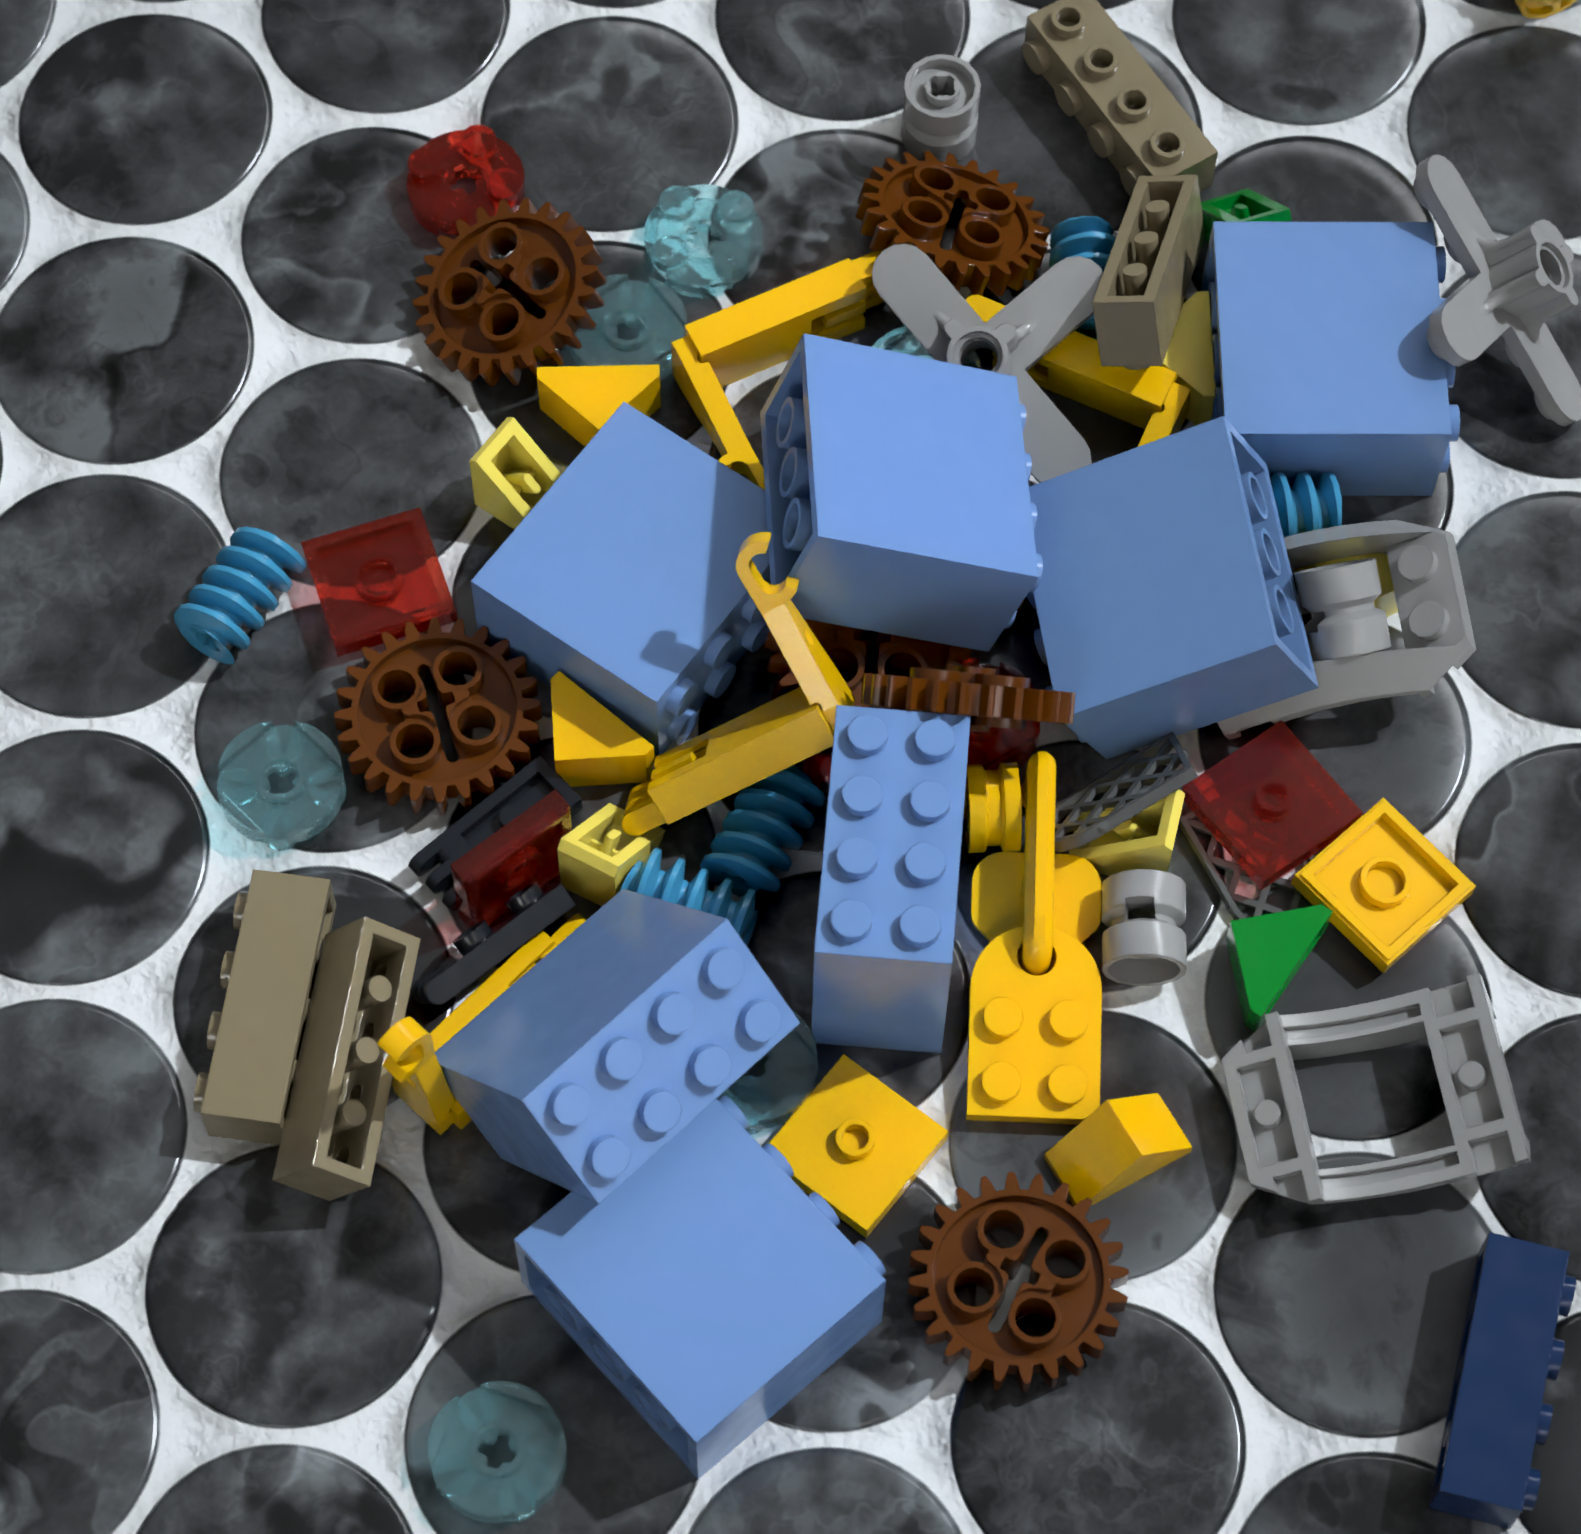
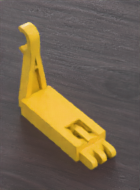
[671,251,884,490]
[966,295,1191,447]
[622,532,855,836]
[377,913,586,1135]

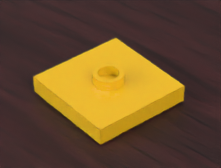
[1291,797,1476,974]
[769,1054,949,1238]

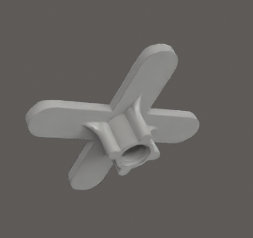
[1413,154,1581,427]
[872,244,1103,483]

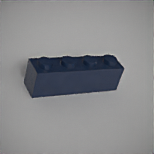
[1429,1232,1576,1529]

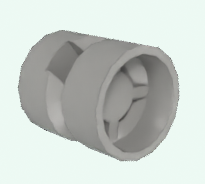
[901,54,981,162]
[1294,558,1392,661]
[1102,869,1187,986]

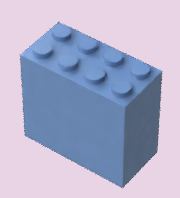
[1200,221,1460,496]
[760,333,1043,652]
[471,402,771,756]
[1027,416,1319,759]
[811,705,971,1054]
[435,889,800,1204]
[514,1095,886,1480]

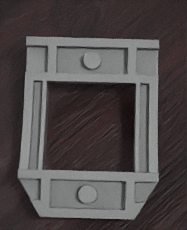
[1217,520,1476,740]
[1221,973,1531,1205]

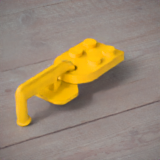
[966,751,1102,1125]

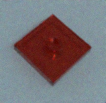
[301,507,458,657]
[1182,720,1363,890]
[450,789,572,928]

